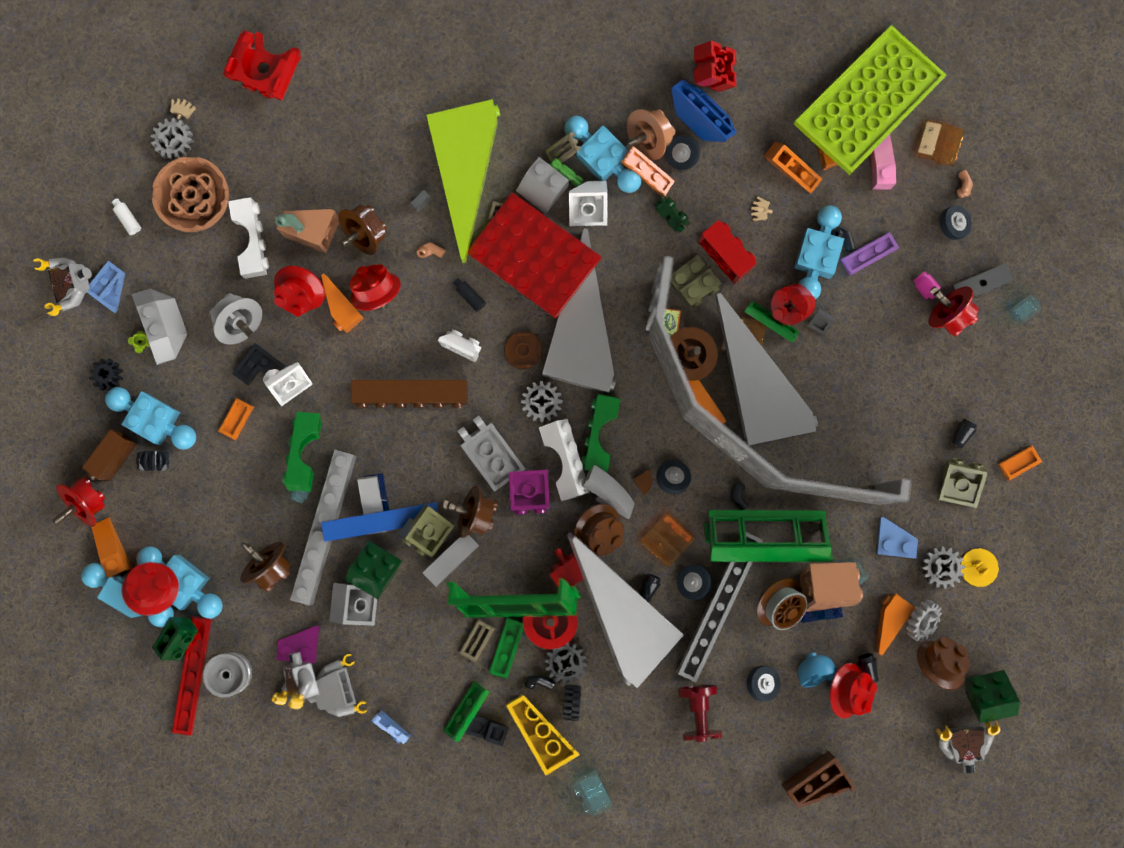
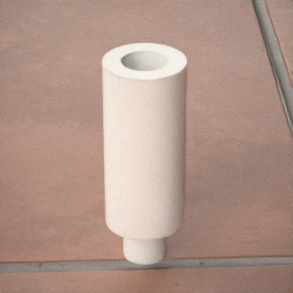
[112,199,141,235]

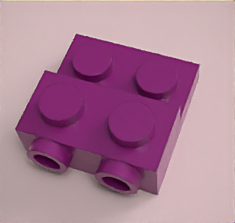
[509,470,550,515]

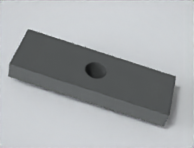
[951,264,1013,298]

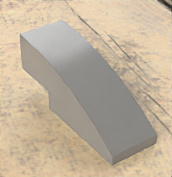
[582,465,635,519]
[423,534,479,587]

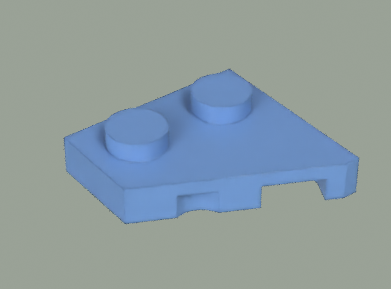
[87,261,125,313]
[876,517,918,558]
[371,710,411,744]

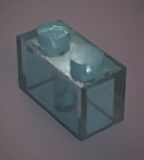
[572,768,613,818]

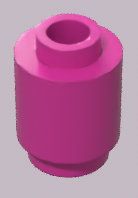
[913,272,941,300]

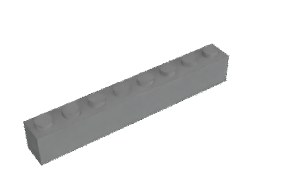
[290,450,357,605]
[676,532,763,683]

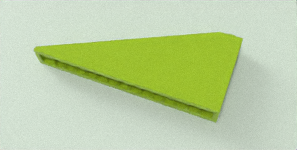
[427,99,500,263]

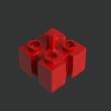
[693,41,736,92]
[550,548,583,587]

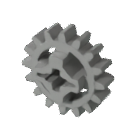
[151,118,194,160]
[521,381,563,423]
[921,547,965,589]
[906,600,942,642]

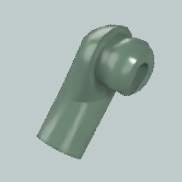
[275,214,305,233]

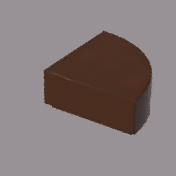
[633,469,652,495]

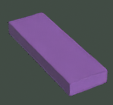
[840,232,899,276]

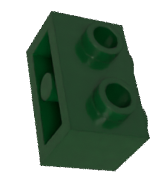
[152,617,198,661]

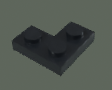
[232,343,287,386]

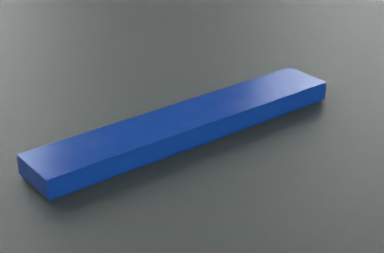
[321,502,439,542]

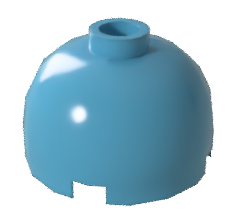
[797,653,837,688]

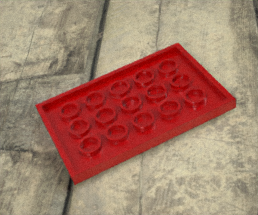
[468,193,602,319]

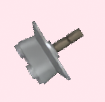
[210,293,262,344]

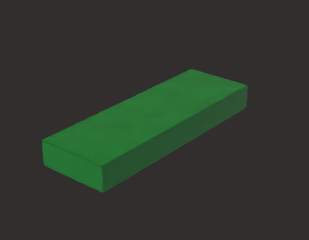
[744,301,799,343]
[489,617,524,679]
[443,681,490,742]

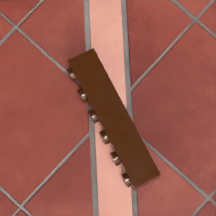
[351,380,468,408]

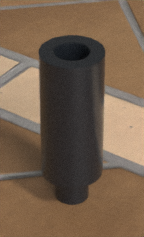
[453,278,486,312]

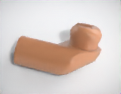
[957,170,973,198]
[416,242,446,258]

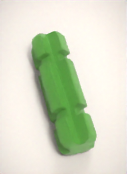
[550,158,583,187]

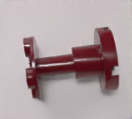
[678,684,722,742]

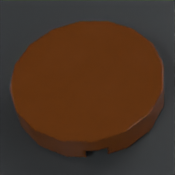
[504,331,542,370]

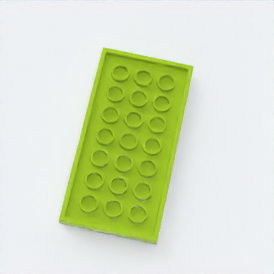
[794,25,946,175]

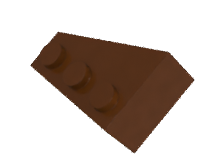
[781,751,857,808]

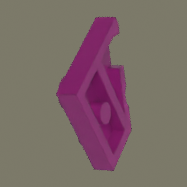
[276,625,320,664]

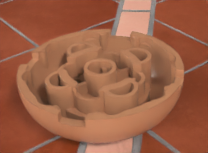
[152,157,229,232]

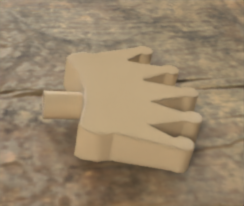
[170,99,196,120]
[751,197,772,222]

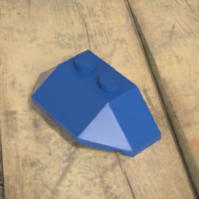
[671,79,737,142]

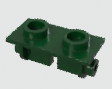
[654,196,690,233]

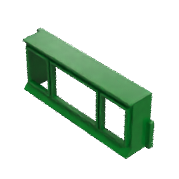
[704,510,833,562]
[446,578,581,618]

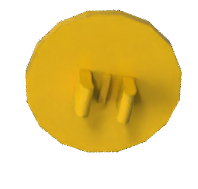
[960,548,999,587]

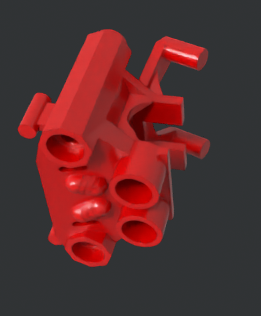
[222,30,301,101]

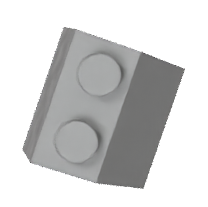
[516,157,569,214]
[329,583,377,626]

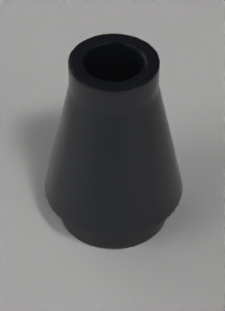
[952,418,977,448]
[640,573,661,603]
[857,653,879,683]

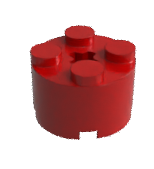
[771,284,815,325]

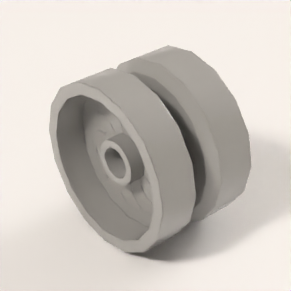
[203,652,252,697]

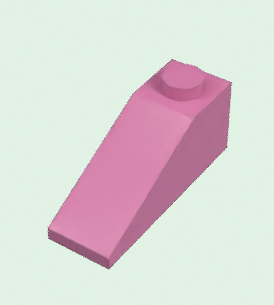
[871,134,896,190]

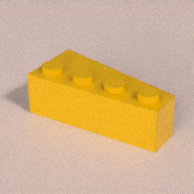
[505,694,580,775]

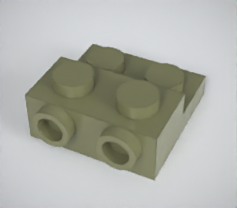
[670,255,721,308]
[937,458,988,508]
[398,504,454,557]

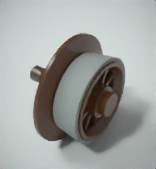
[756,578,807,630]

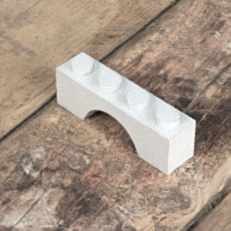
[228,197,269,279]
[539,419,590,501]

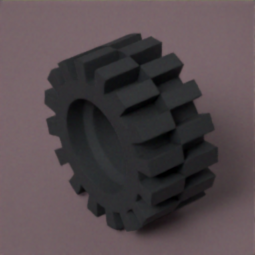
[563,684,581,721]

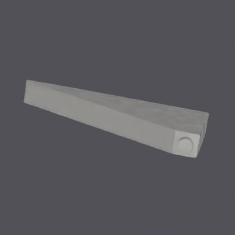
[542,228,616,394]
[715,293,818,445]
[567,532,683,688]

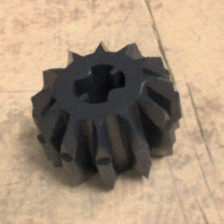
[89,359,124,391]
[136,451,170,471]

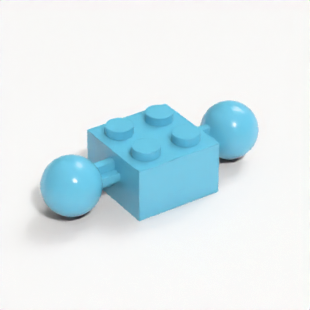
[564,116,641,193]
[794,205,844,299]
[105,387,196,450]
[136,546,223,619]
[81,563,174,627]

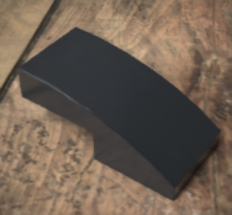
[465,715,509,746]

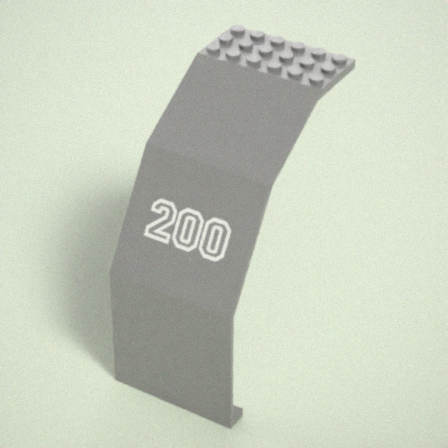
[646,257,911,505]

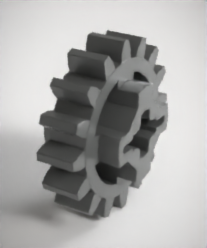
[545,642,587,685]

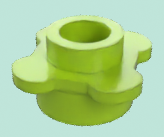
[128,331,150,353]

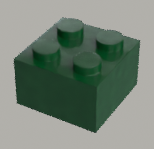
[345,541,402,600]
[965,670,1020,724]

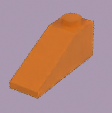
[763,141,822,194]
[321,273,364,333]
[91,517,133,578]
[875,593,915,655]

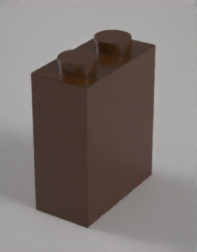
[82,429,138,481]

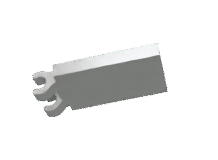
[457,416,525,492]

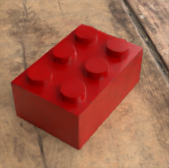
[698,220,757,285]

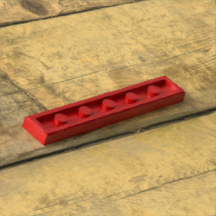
[172,616,212,736]

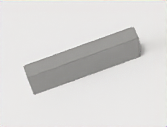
[357,475,386,535]

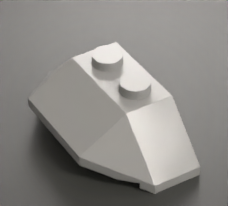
[132,289,187,365]

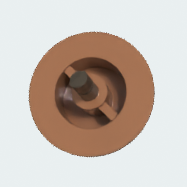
[626,109,675,161]

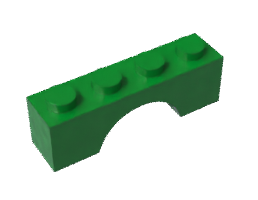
[582,395,621,473]
[282,412,322,492]

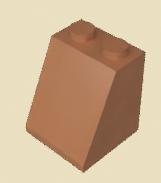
[276,209,339,254]
[799,562,863,612]

